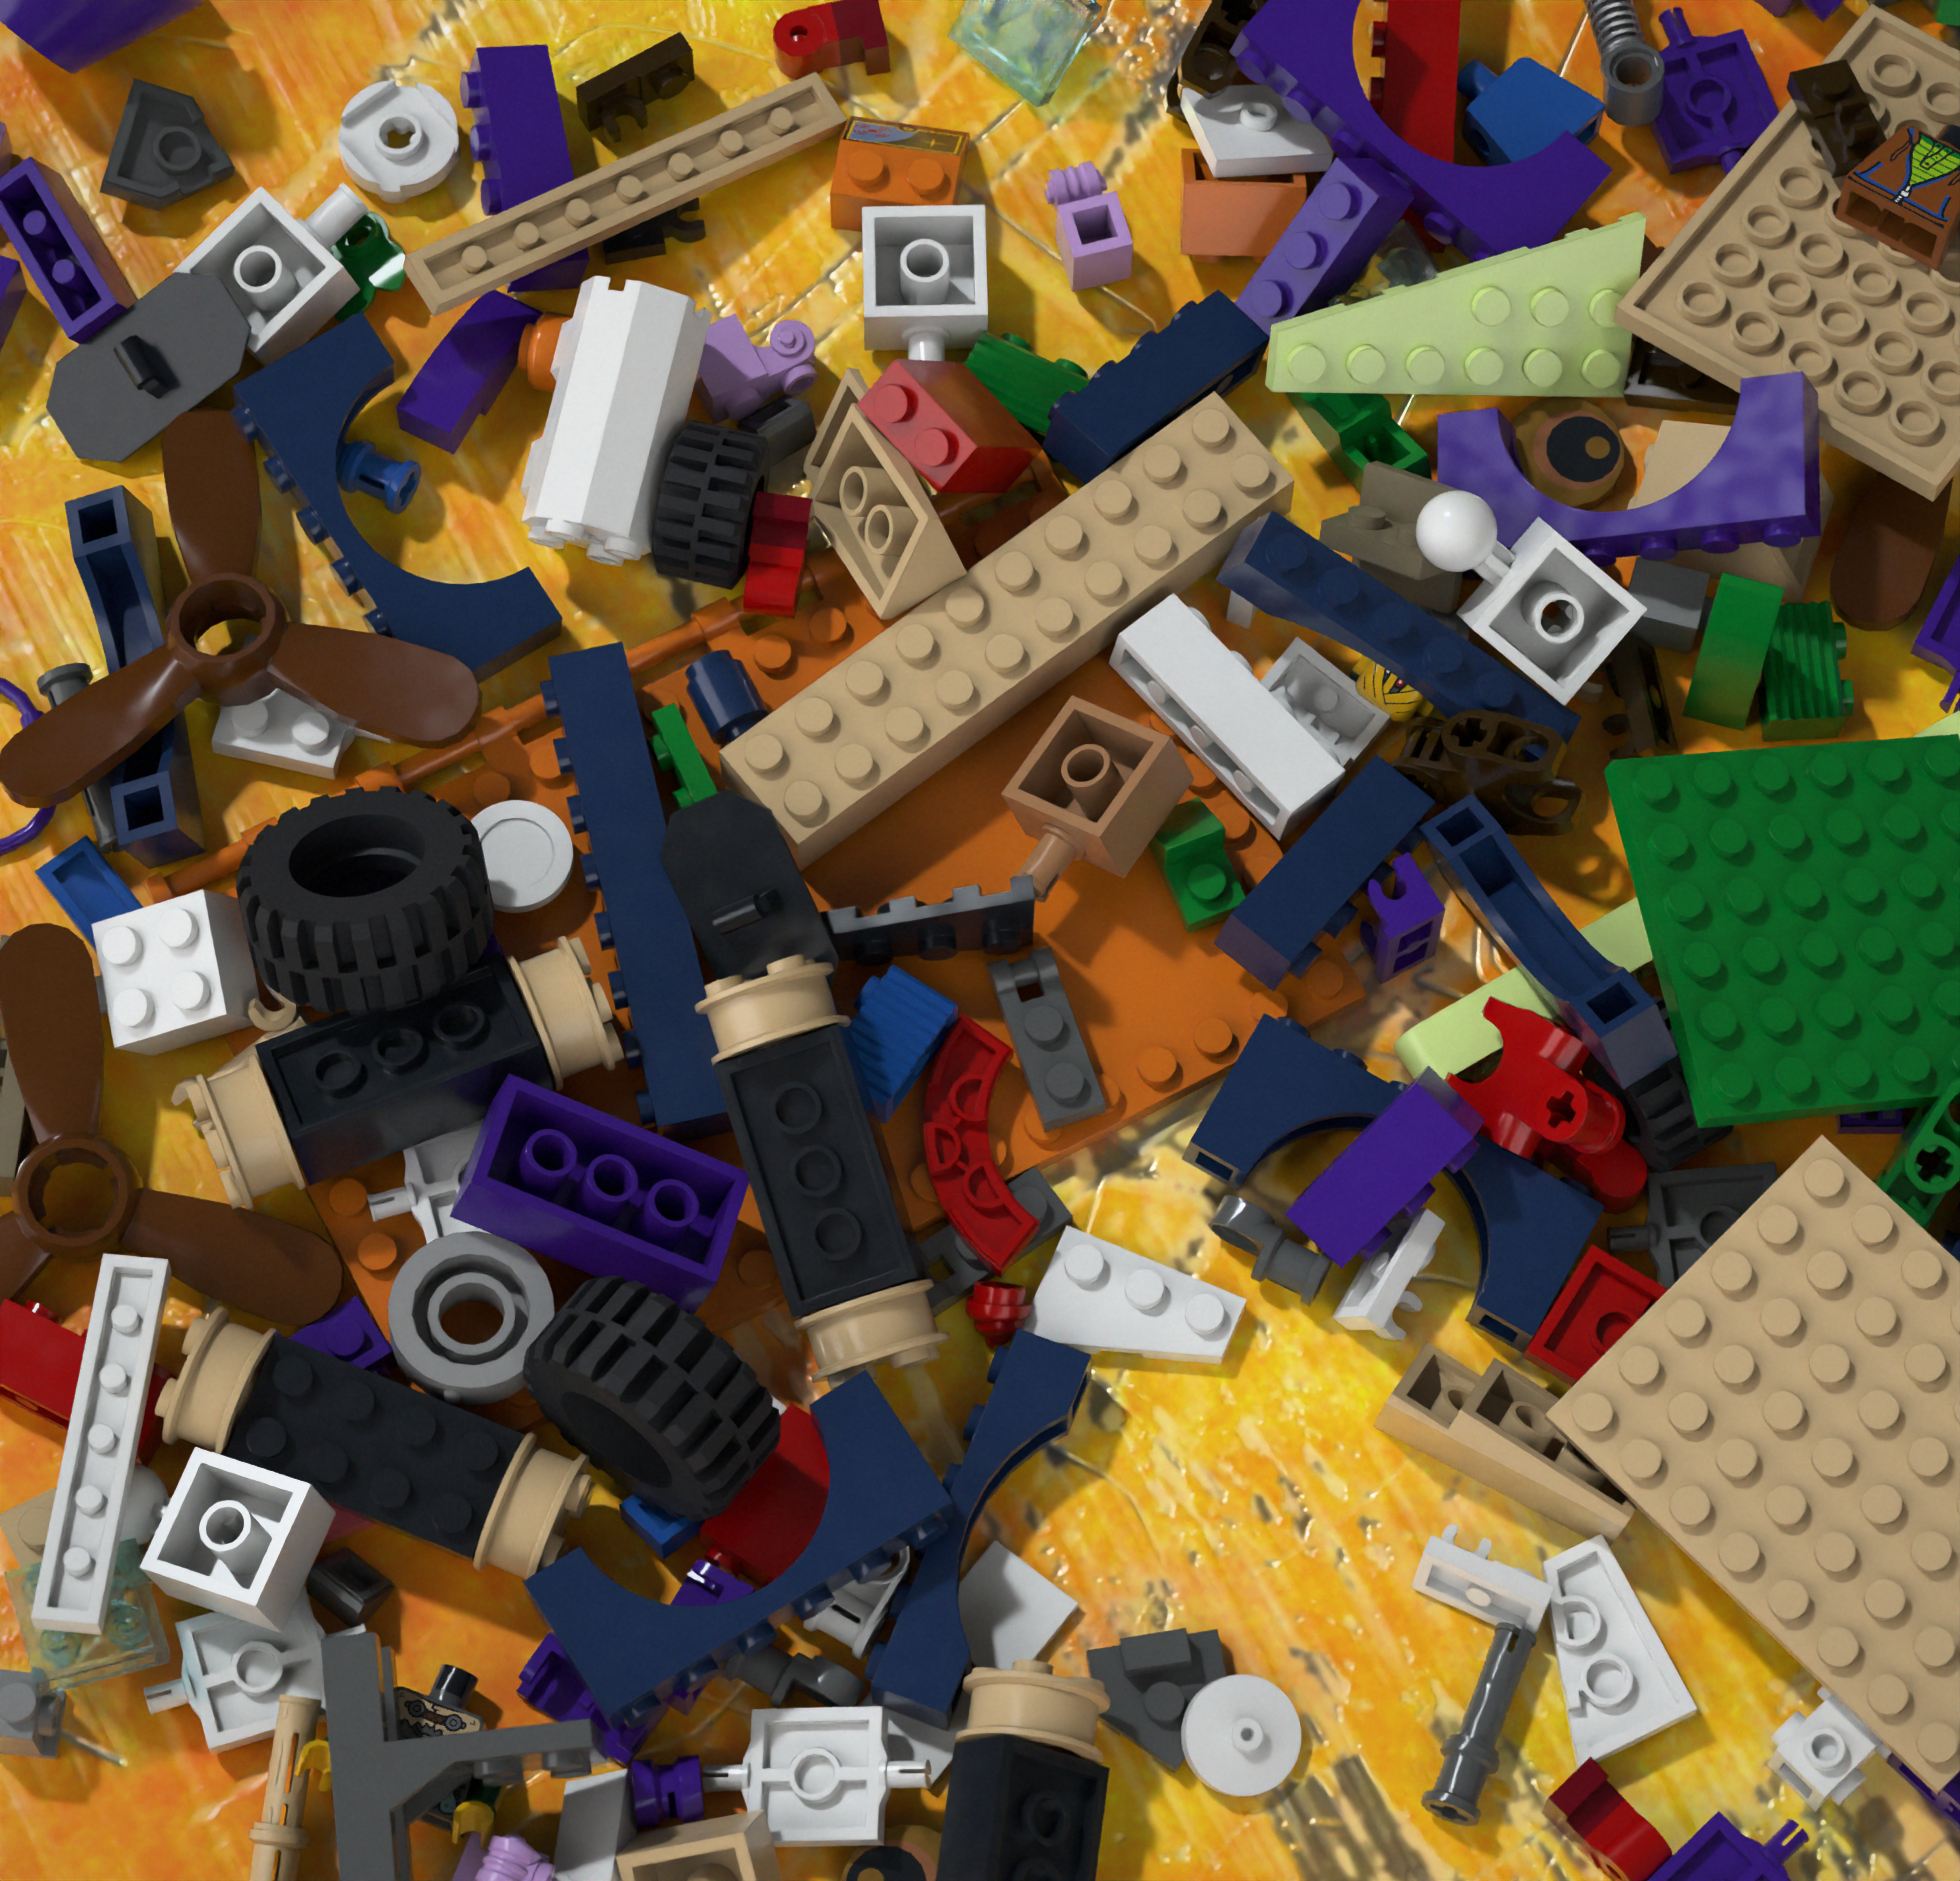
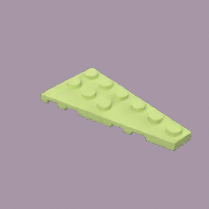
[1265,211,1647,398]

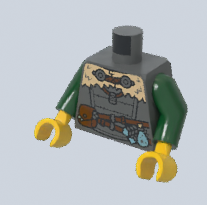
[295,1664,507,1850]

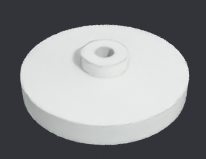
[471,800,574,913]
[1181,1674,1301,1797]

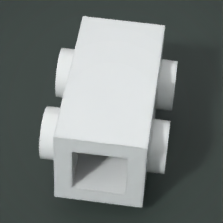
[1767,1686,1893,1812]

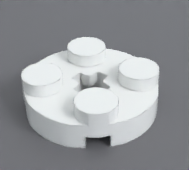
[338,80,460,204]

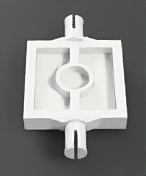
[196,634,394,780]
[367,1119,491,1244]
[143,1585,367,1755]
[702,1706,932,1847]

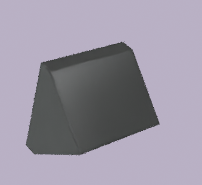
[736,394,817,467]
[307,1547,395,1628]

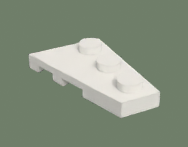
[1021,1225,1247,1364]
[1541,1533,1697,1770]

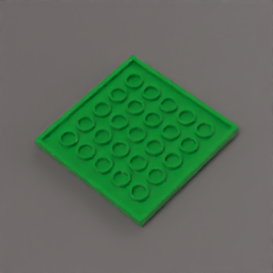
[1604,734,1960,1128]

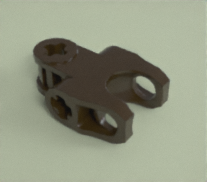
[1163,0,1268,125]
[1390,709,1587,837]

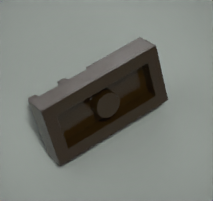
[576,32,695,144]
[1787,59,1887,178]
[1623,340,1740,415]
[1602,631,1680,760]

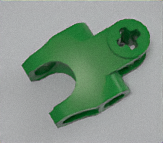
[1872,1076,1960,1230]

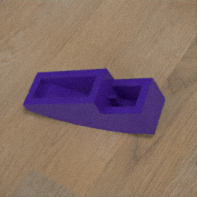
[396,289,544,455]

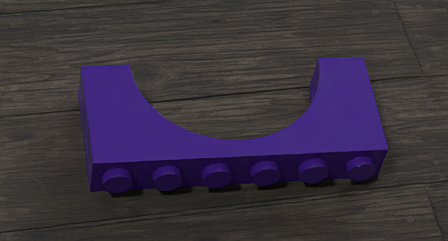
[1229,0,1613,264]
[1438,371,1821,580]

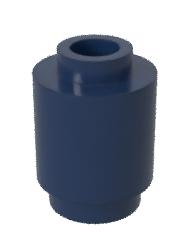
[685,650,769,745]

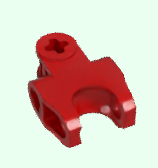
[1445,996,1626,1159]

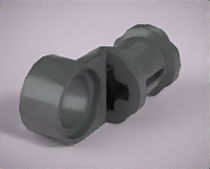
[1209,1195,1333,1307]
[721,1643,866,1708]

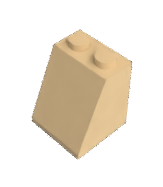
[1627,420,1835,603]

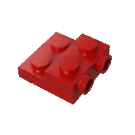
[1523,1245,1669,1387]

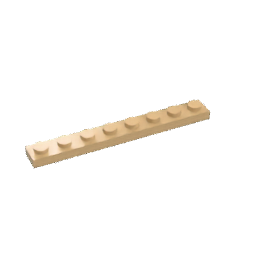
[402,72,848,317]

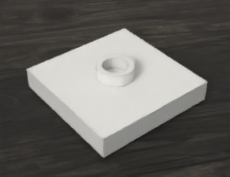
[1180,84,1333,178]

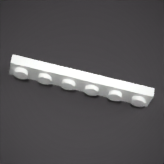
[31,1253,172,1635]

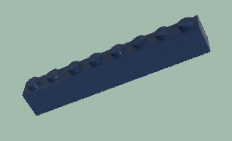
[540,642,734,1144]

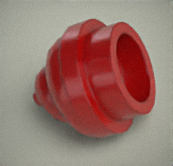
[965,1281,1031,1350]

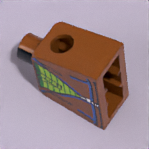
[1835,125,1960,271]

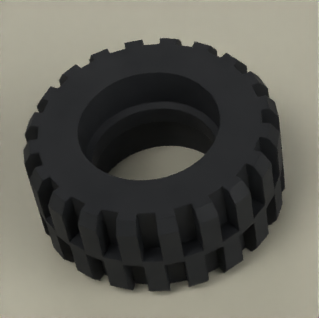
[236,786,495,1015]
[523,1275,781,1521]

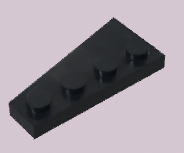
[820,875,1035,966]

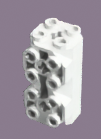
[520,276,712,566]

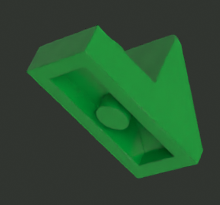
[1148,797,1246,934]

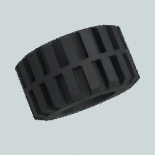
[652,420,771,590]
[1581,994,1733,1174]

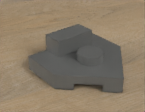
[100,78,235,211]
[1086,1628,1226,1774]

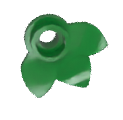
[331,211,407,323]

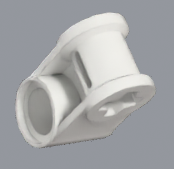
[803,1546,911,1661]

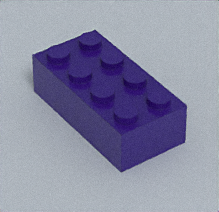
[450,1074,749,1314]

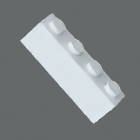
[1109,593,1346,841]

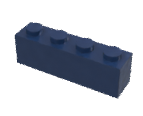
[1042,289,1270,485]
[1213,754,1435,992]

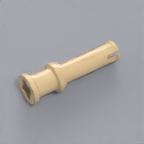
[248,1694,322,1881]

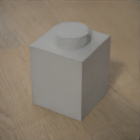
[1628,556,1714,654]

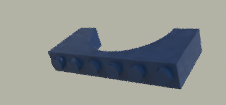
[230,312,562,684]
[1182,1013,1605,1353]
[523,1370,953,1731]

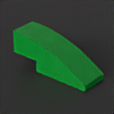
[1285,392,1432,494]
[1682,572,1785,731]

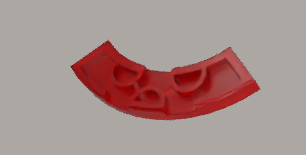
[923,1013,1040,1278]

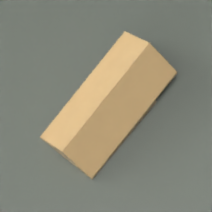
[801,368,968,620]
[1373,1342,1637,1548]

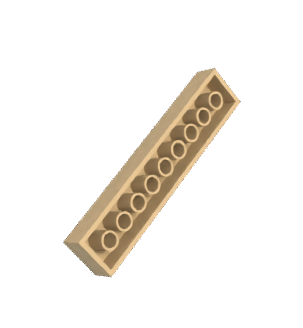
[719,391,1294,872]

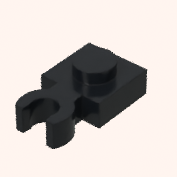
[601,197,706,265]

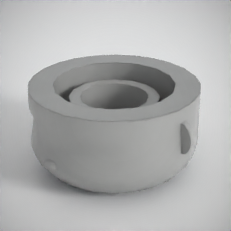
[388,1231,555,1406]

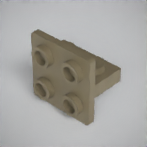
[1319,461,1463,614]

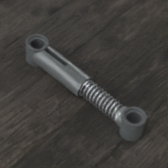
[1583,0,1664,127]

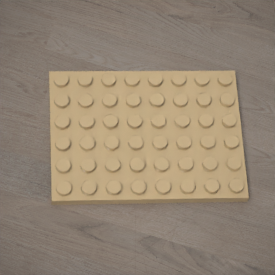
[1613,4,1960,502]
[1545,1135,1960,1795]

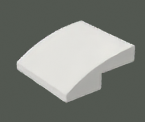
[1260,636,1393,777]

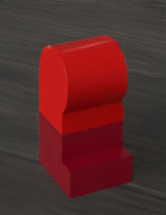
[773,0,891,80]
[743,491,815,619]
[1532,1137,1648,1214]
[1542,1757,1672,1881]

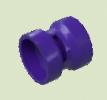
[631,1754,705,1829]

